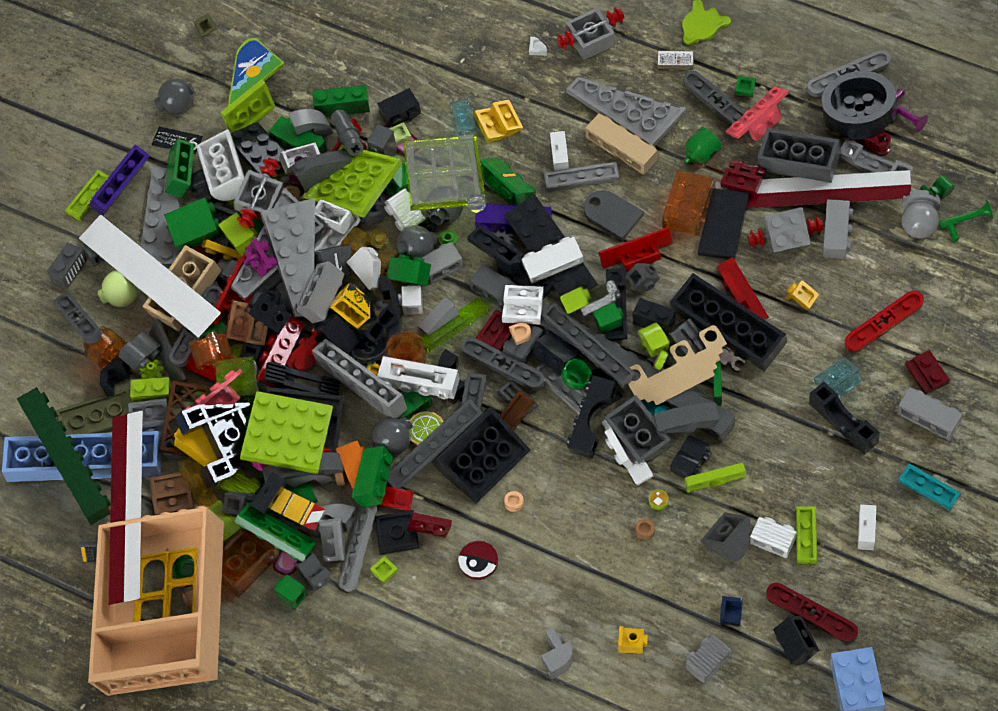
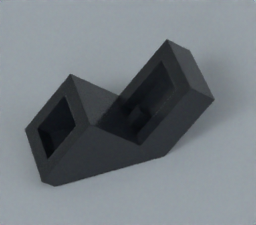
[99,353,130,397]

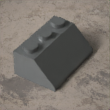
[604,395,671,464]

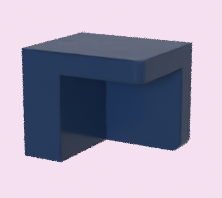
[720,596,743,626]

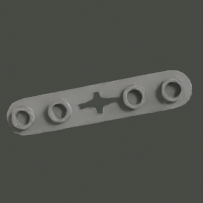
[807,50,891,97]
[339,505,377,592]

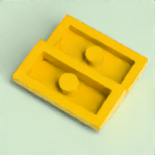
[473,100,523,143]

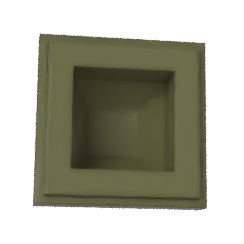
[193,13,217,37]

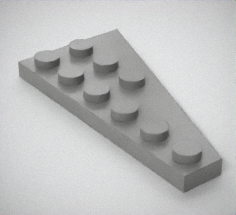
[566,77,686,147]
[231,188,325,301]
[260,198,315,318]

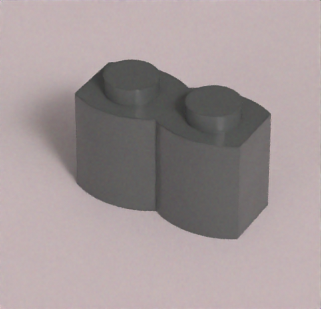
[118,331,161,370]

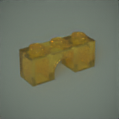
[341,226,399,277]

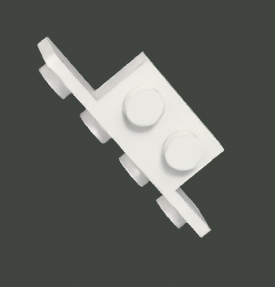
[602,420,653,485]

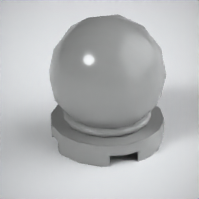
[901,190,940,239]

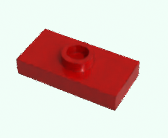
[382,486,414,511]

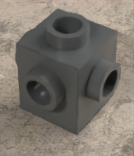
[625,263,660,291]

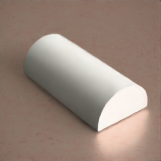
[196,129,245,201]

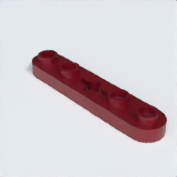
[766,583,858,643]

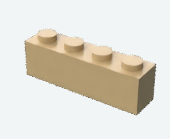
[585,113,657,175]

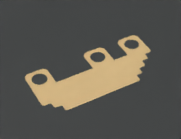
[628,325,727,405]

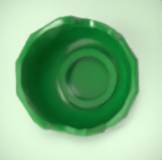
[561,359,592,390]
[173,555,194,579]

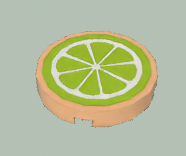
[409,411,444,446]

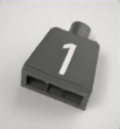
[314,245,351,288]

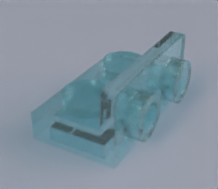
[814,357,862,397]

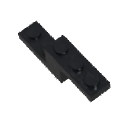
[467,225,554,300]

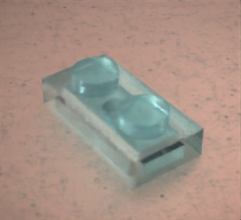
[450,98,476,135]

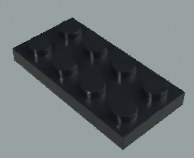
[231,122,285,178]

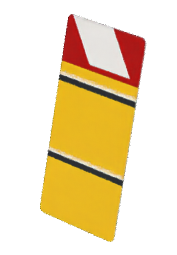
[271,489,325,530]

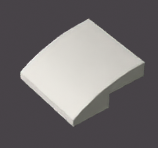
[502,285,544,324]

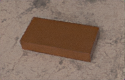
[499,390,536,431]

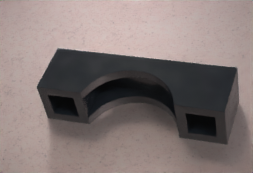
[567,375,618,459]
[809,381,880,455]

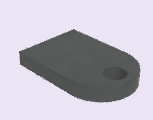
[584,190,644,241]

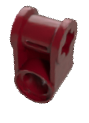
[855,132,891,156]

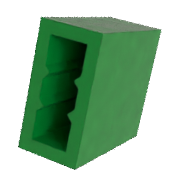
[164,198,222,252]

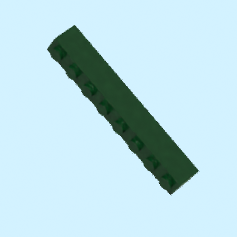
[16,387,111,525]

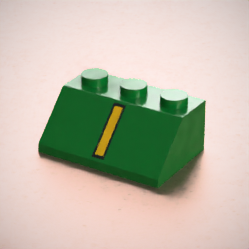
[480,158,536,205]

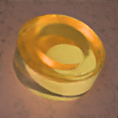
[370,229,389,248]

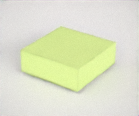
[389,122,412,146]

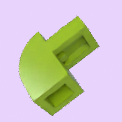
[637,323,670,358]

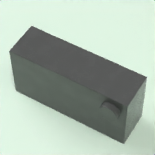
[757,128,841,183]

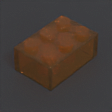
[662,170,713,236]
[221,529,280,598]

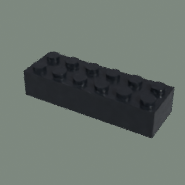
[670,273,787,372]

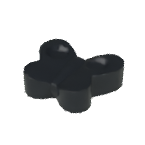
[418,217,437,232]

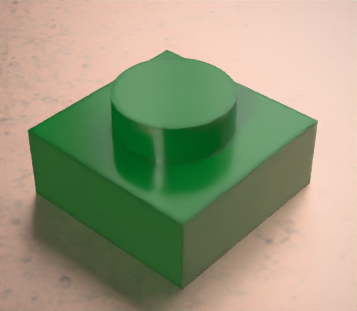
[735,76,756,97]

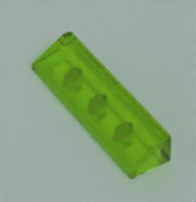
[416,298,488,354]

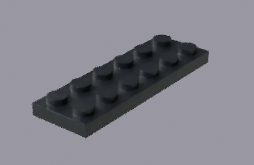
[504,194,598,296]

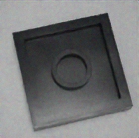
[375,510,419,555]

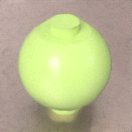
[98,270,139,307]

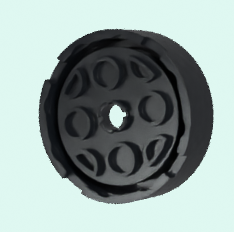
[821,71,898,139]

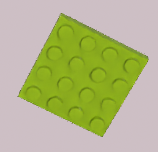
[303,145,403,218]
[240,391,333,474]

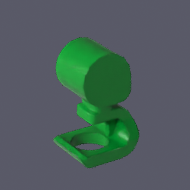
[920,175,955,199]

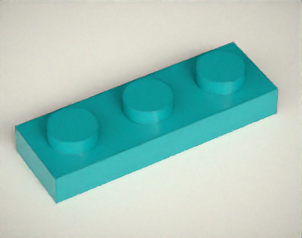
[898,464,961,511]

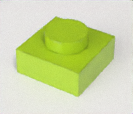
[370,556,399,584]

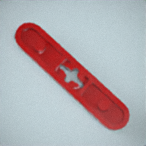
[844,291,924,352]

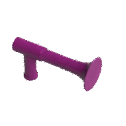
[896,88,928,132]

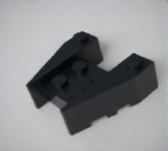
[175,403,250,488]

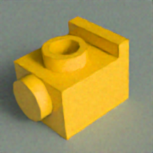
[618,626,648,654]

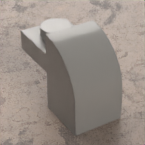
[541,628,573,679]

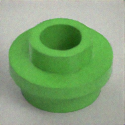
[439,230,458,246]

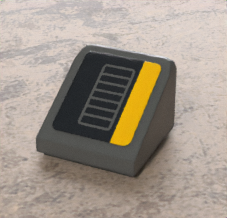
[79,542,98,563]

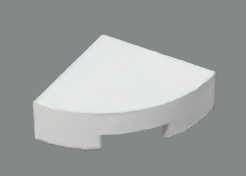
[529,37,547,56]

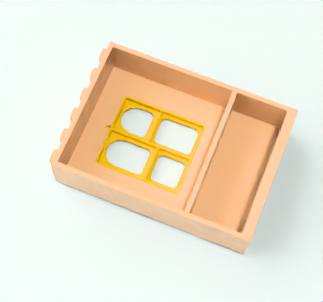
[88,506,224,696]

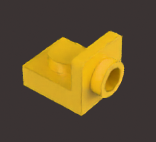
[785,280,819,310]

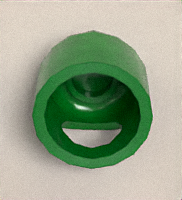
[684,127,722,164]

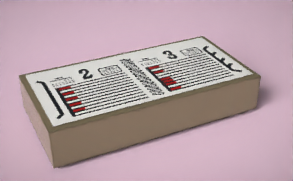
[657,51,694,69]

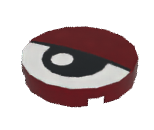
[458,541,498,580]

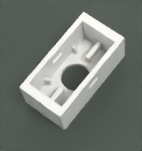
[550,131,569,171]
[279,143,320,174]
[315,199,354,234]
[858,505,876,550]

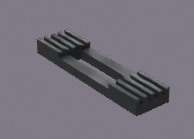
[264,361,340,396]

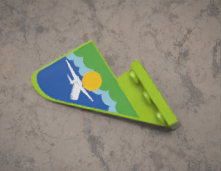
[220,38,285,133]

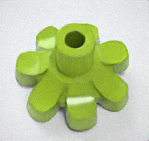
[140,360,165,379]

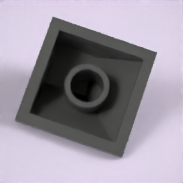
[701,512,750,562]

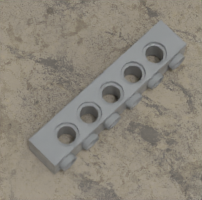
[312,339,407,418]

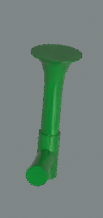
[939,200,993,242]

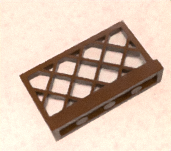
[159,380,213,458]

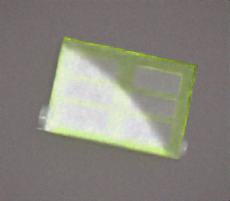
[403,130,486,212]

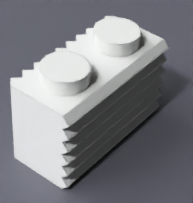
[384,189,426,231]
[750,517,797,558]

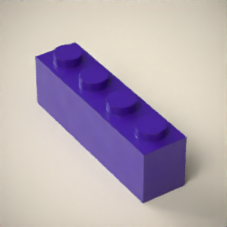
[89,144,150,216]
[475,203,552,234]

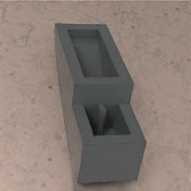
[653,402,720,434]

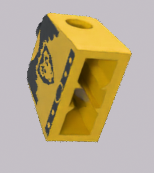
[330,283,370,329]

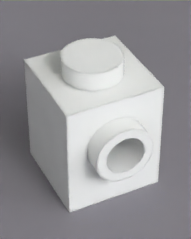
[399,284,423,315]

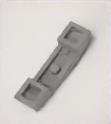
[840,139,914,174]

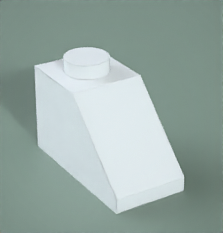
[347,247,381,290]

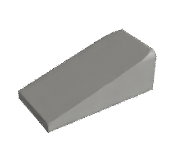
[418,298,459,335]

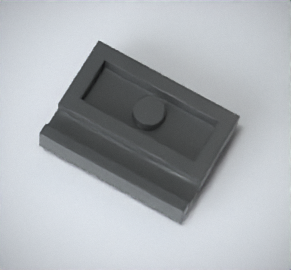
[668,318,706,356]

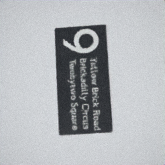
[152,126,203,155]

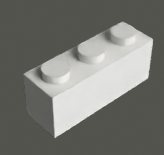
[522,237,584,284]

